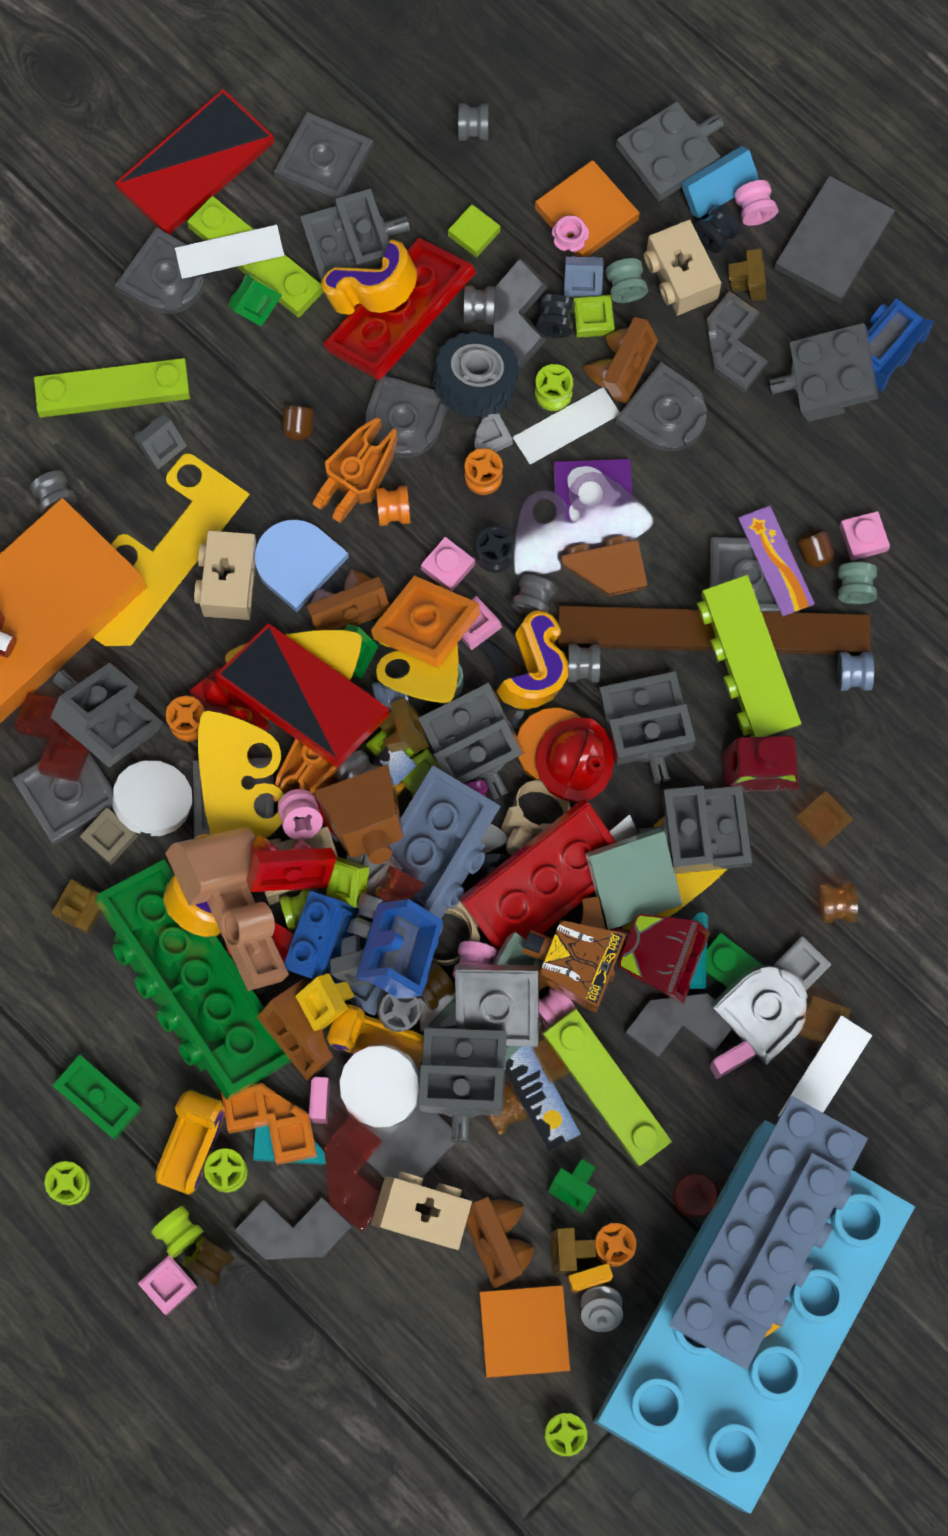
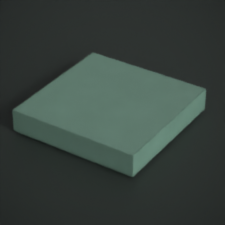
[585,828,682,930]

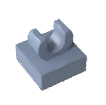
[564,256,603,297]

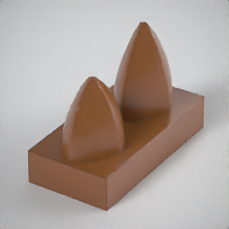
[583,317,658,404]
[306,569,389,631]
[465,1197,535,1289]

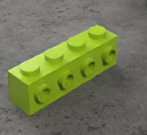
[697,575,801,737]

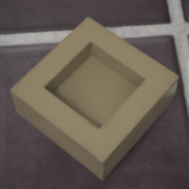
[80,808,138,865]

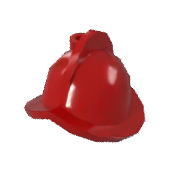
[535,717,614,803]

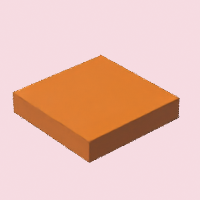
[535,160,640,257]
[371,576,481,668]
[480,1285,570,1378]

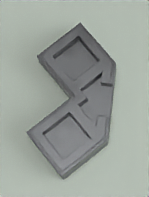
[494,259,548,368]
[706,291,768,394]
[625,994,732,1059]
[235,1198,352,1260]

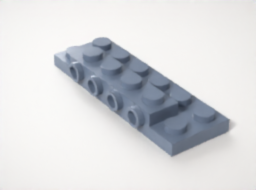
[325,765,501,1015]
[668,1096,868,1370]

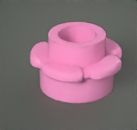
[552,216,589,252]

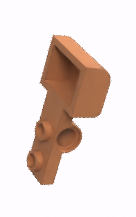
[165,827,288,991]

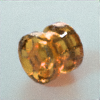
[819,883,858,924]
[485,1084,528,1136]

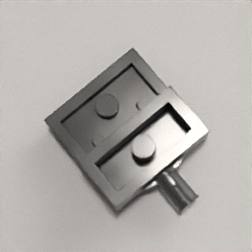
[616,102,724,201]
[300,189,410,282]
[770,323,879,422]
[51,663,163,767]
[599,671,696,784]
[418,683,525,800]
[639,786,752,874]
[418,1028,507,1143]

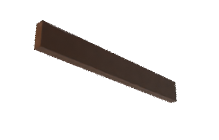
[558,606,870,656]

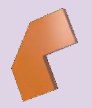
[221,1083,317,1165]

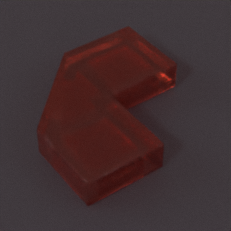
[15,692,89,782]
[324,1114,382,1232]

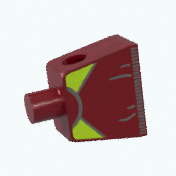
[722,736,799,792]
[611,914,710,1004]

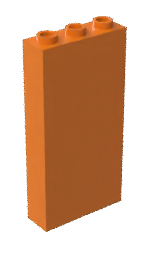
[0,498,147,723]

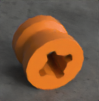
[464,448,503,495]
[376,486,410,526]
[165,696,205,742]
[595,1223,636,1267]

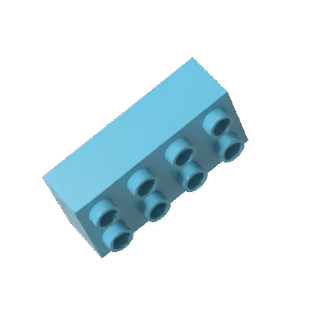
[593,1120,915,1514]

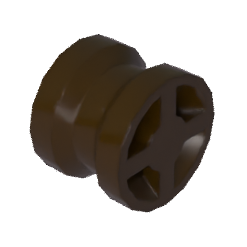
[419,960,456,1011]
[182,1236,234,1286]

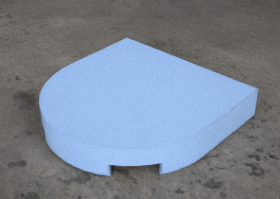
[255,520,349,612]

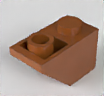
[560,536,648,597]

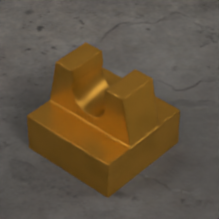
[728,249,767,301]
[380,698,429,753]
[51,879,101,935]
[551,1228,596,1274]

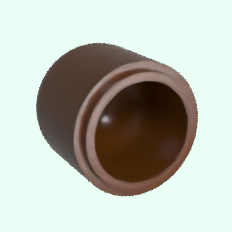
[282,405,314,441]
[797,529,834,568]

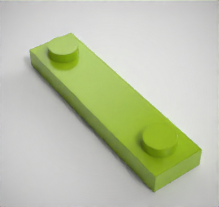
[187,196,324,318]
[34,358,190,418]
[541,1009,672,1167]

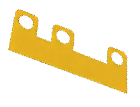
[93,454,250,646]

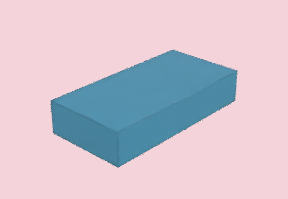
[681,146,759,218]

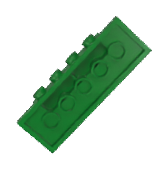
[95,860,292,1100]

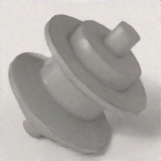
[581,1285,623,1332]

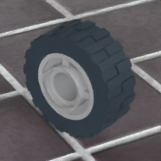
[433,332,519,418]

